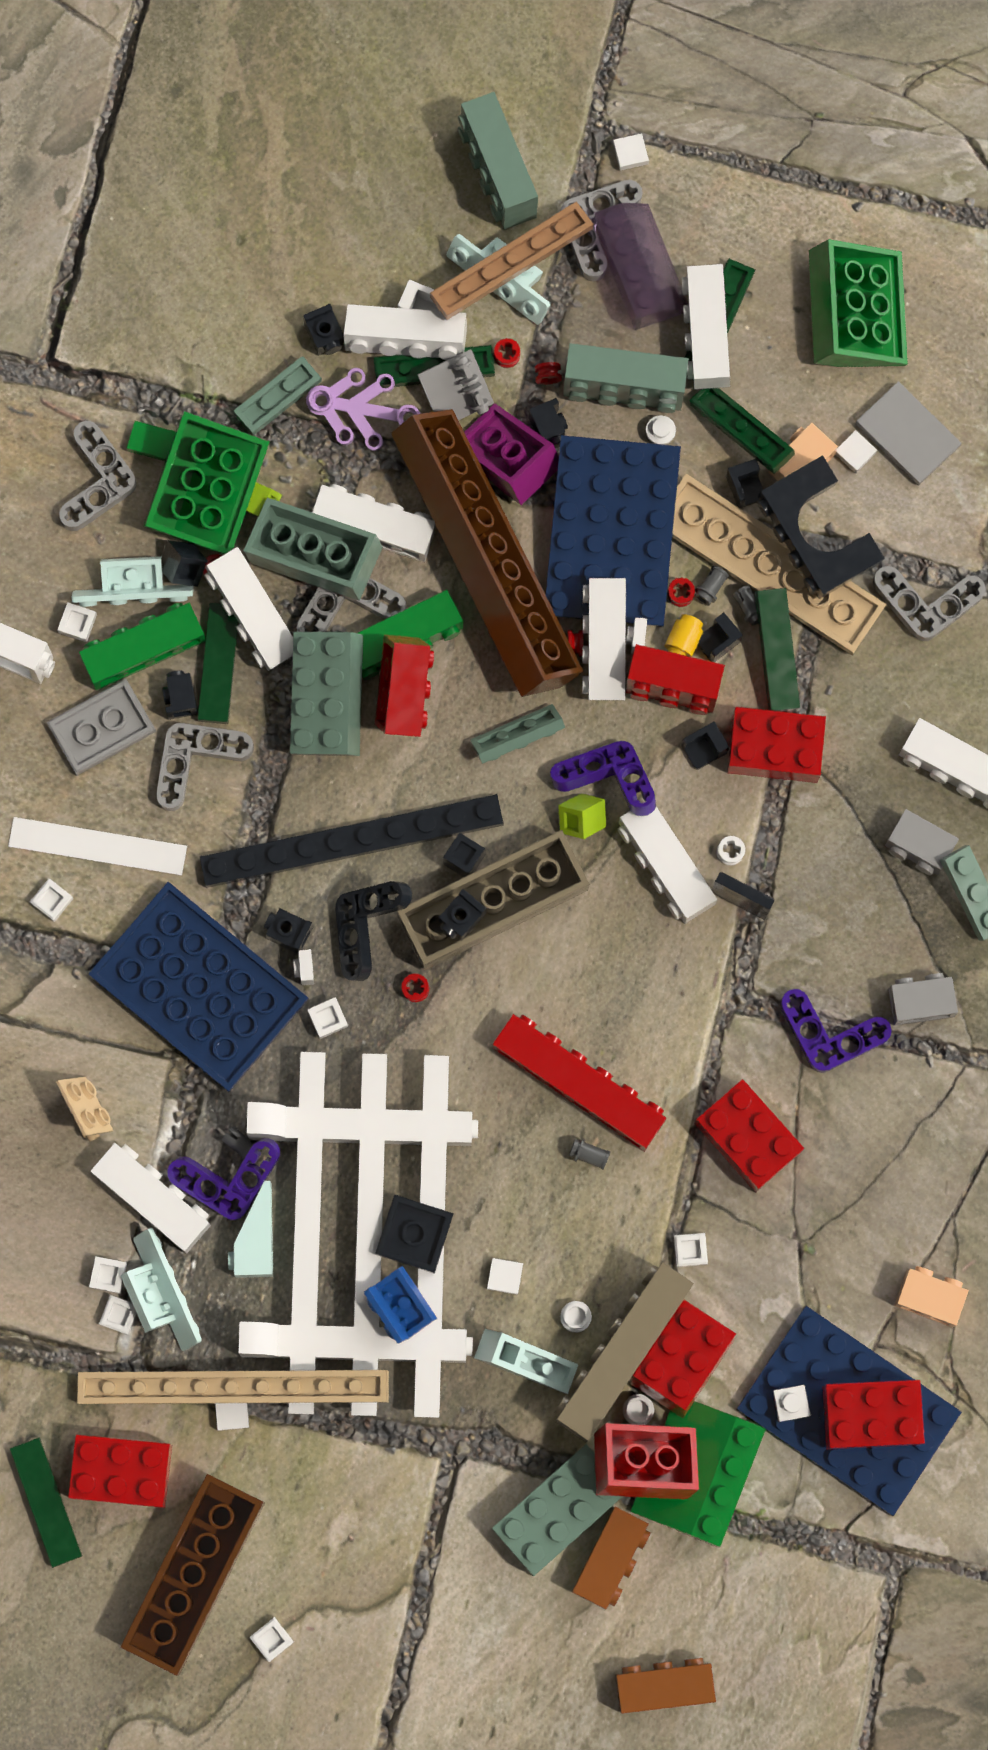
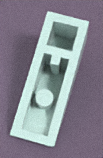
[228,1181,273,1278]
[474,1329,578,1394]

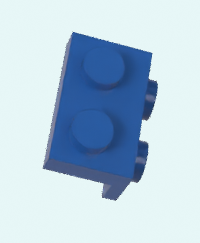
[364,1266,438,1344]

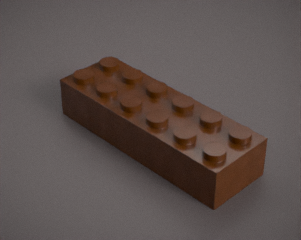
[120,1474,265,1676]

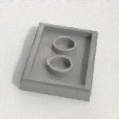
[856,381,962,486]
[47,679,156,776]

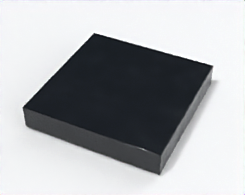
[712,872,775,920]
[375,1194,454,1274]

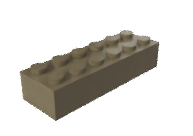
[397,830,589,971]
[554,1262,694,1443]

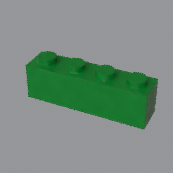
[358,590,463,680]
[79,602,206,691]

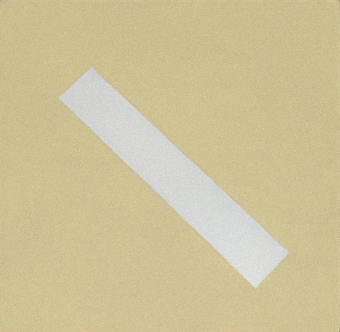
[8,817,187,875]

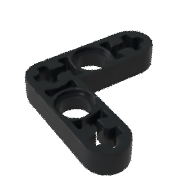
[335,881,412,981]

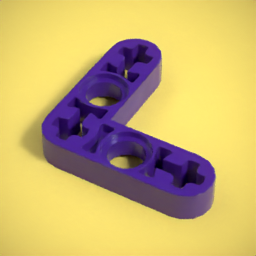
[550,741,656,816]
[780,989,892,1073]
[167,1138,280,1220]

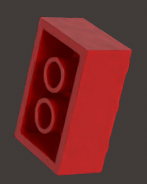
[374,635,434,737]
[625,644,725,715]
[727,707,826,783]
[694,1079,805,1193]
[631,1300,737,1418]
[822,1380,925,1449]
[594,1423,699,1499]
[68,1435,173,1508]

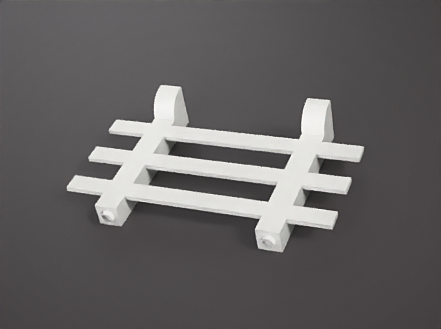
[238,1052,478,1418]

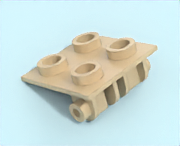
[56,1077,114,1142]

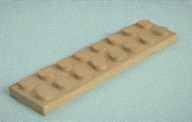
[672,474,887,656]

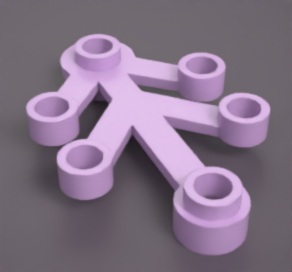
[306,368,420,451]

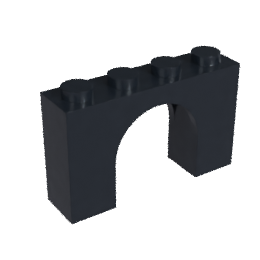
[757,455,885,599]

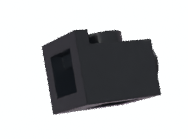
[303,304,345,356]
[528,398,568,449]
[162,671,198,720]
[439,889,486,941]
[264,908,313,954]

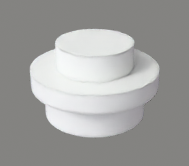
[646,415,676,445]
[560,1301,592,1333]
[623,1394,654,1425]

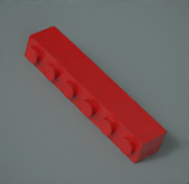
[492,1014,667,1152]

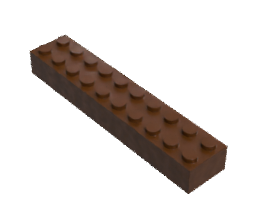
[391,409,584,697]

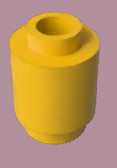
[664,614,703,657]

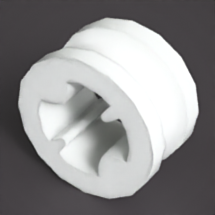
[716,836,745,866]

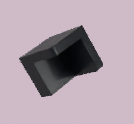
[726,459,763,508]
[161,540,208,587]
[697,612,743,662]
[681,722,730,770]
[443,832,485,877]

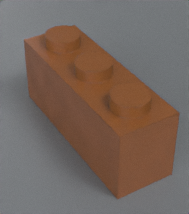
[572,1506,651,1610]
[615,1658,716,1714]

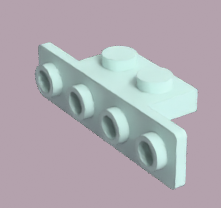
[446,234,550,325]
[71,556,194,607]
[121,1228,202,1351]

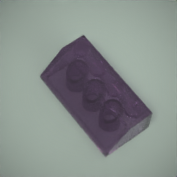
[593,203,689,330]

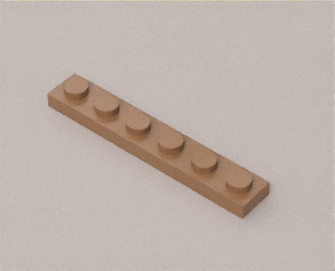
[430,201,594,320]

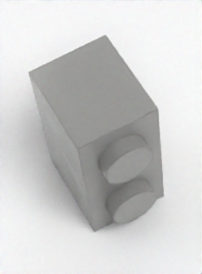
[885,809,959,875]
[888,973,958,1026]

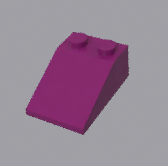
[464,403,559,505]

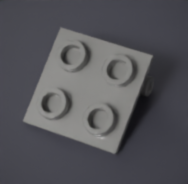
[417,349,494,420]

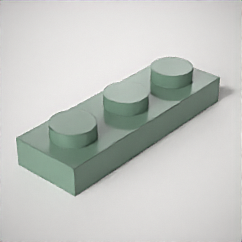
[233,356,322,436]
[470,704,565,764]
[940,845,988,941]

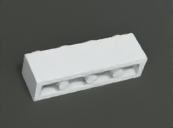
[682,264,730,389]
[344,304,467,360]
[312,484,436,562]
[204,547,293,671]
[583,578,626,700]
[899,718,988,809]
[618,801,717,924]
[91,1143,211,1254]

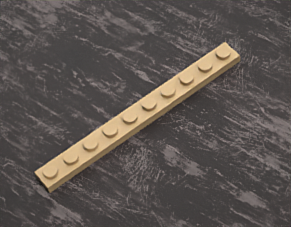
[77,1370,389,1404]

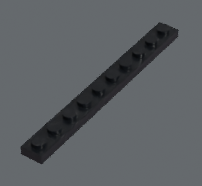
[200,794,504,888]

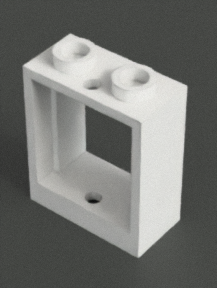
[0,623,55,684]

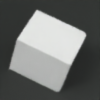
[398,280,439,311]

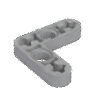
[561,180,642,282]
[59,421,136,531]
[873,566,986,641]
[297,578,406,632]
[156,723,254,811]

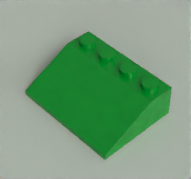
[809,239,908,367]
[143,411,270,554]
[630,1401,766,1548]

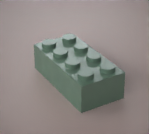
[458,92,538,230]
[563,343,689,413]
[243,497,383,601]
[290,632,363,756]
[492,1443,623,1576]

